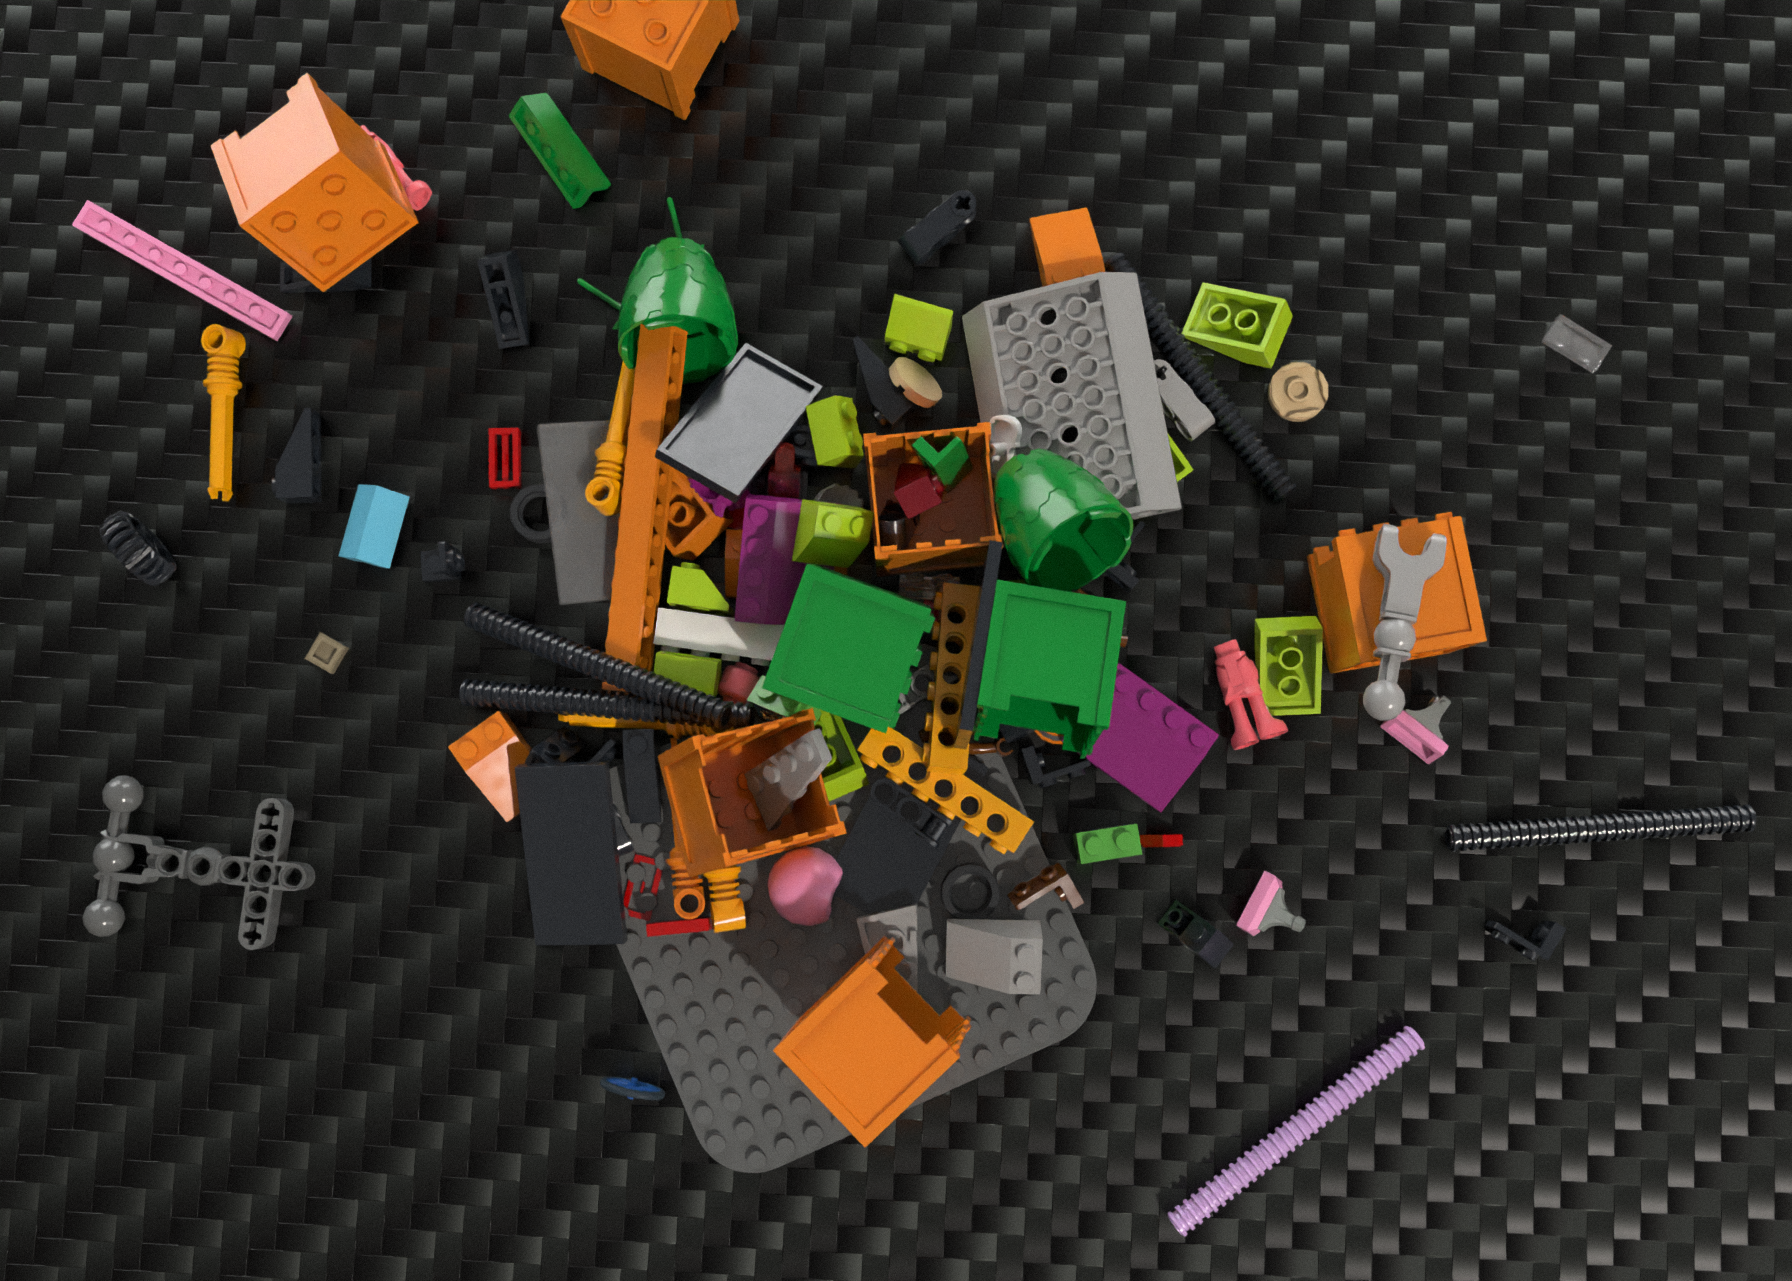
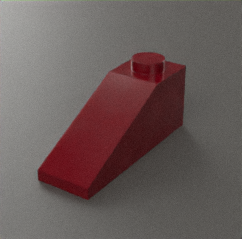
[893,462,945,519]

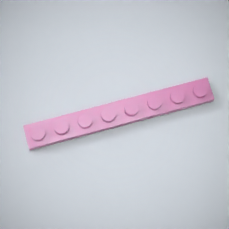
[72,200,293,341]

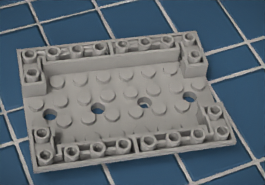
[962,272,1182,547]

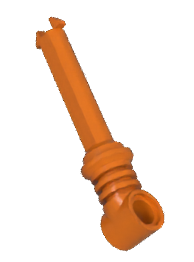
[666,738,705,919]

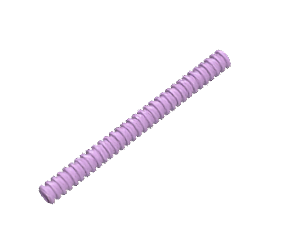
[1167,1026,1425,1237]

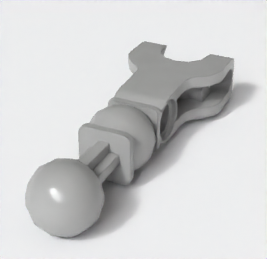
[1363,523,1447,721]

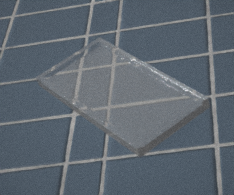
[537,420,628,605]

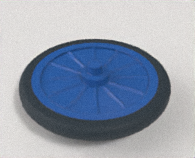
[600,1077,665,1100]

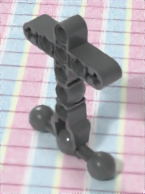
[83,775,315,950]

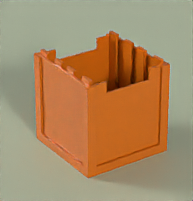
[561,0,740,120]
[211,73,419,292]
[863,422,1003,577]
[1307,512,1487,674]
[658,708,847,877]
[773,936,972,1147]

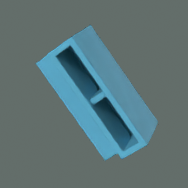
[339,484,409,569]

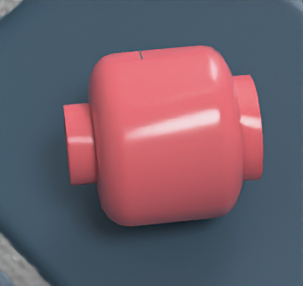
[718,662,760,705]

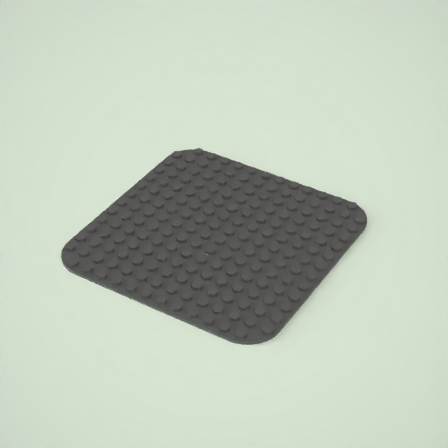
[609,643,1097,1173]

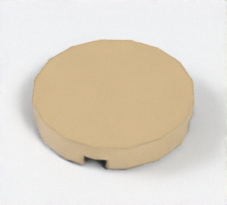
[889,357,942,408]
[1268,362,1328,422]

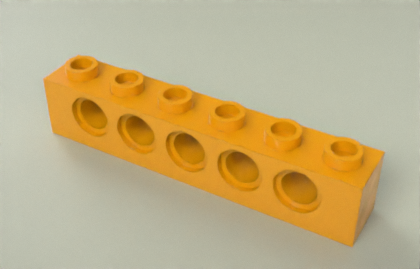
[922,583,980,774]
[857,727,1034,854]

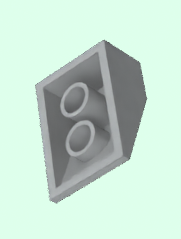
[945,919,1043,994]

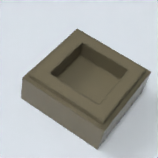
[305,632,349,674]

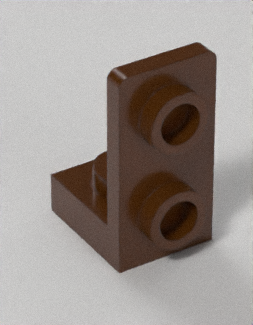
[1007,862,1084,910]

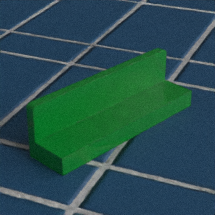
[509,93,611,209]
[912,436,973,493]

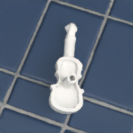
[989,415,1022,517]

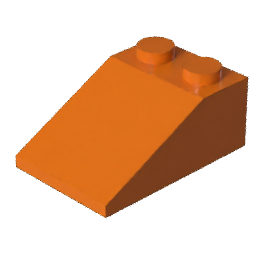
[1029,208,1105,287]
[665,468,734,561]
[448,711,531,822]

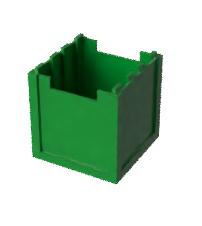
[762,563,935,733]
[972,580,1126,759]

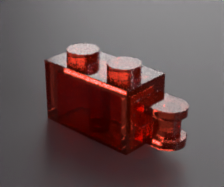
[768,443,802,499]

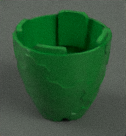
[617,237,738,384]
[993,448,1133,592]

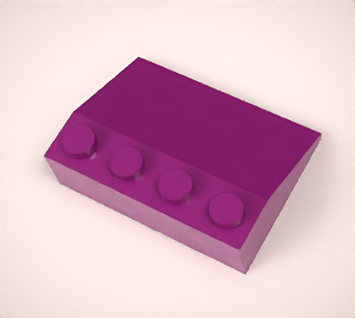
[735,494,839,625]
[1061,663,1219,813]

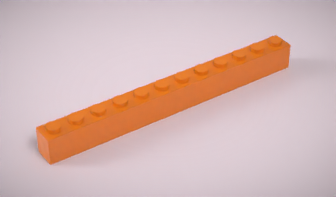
[602,324,688,692]

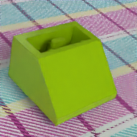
[654,650,722,697]

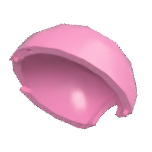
[767,846,843,926]

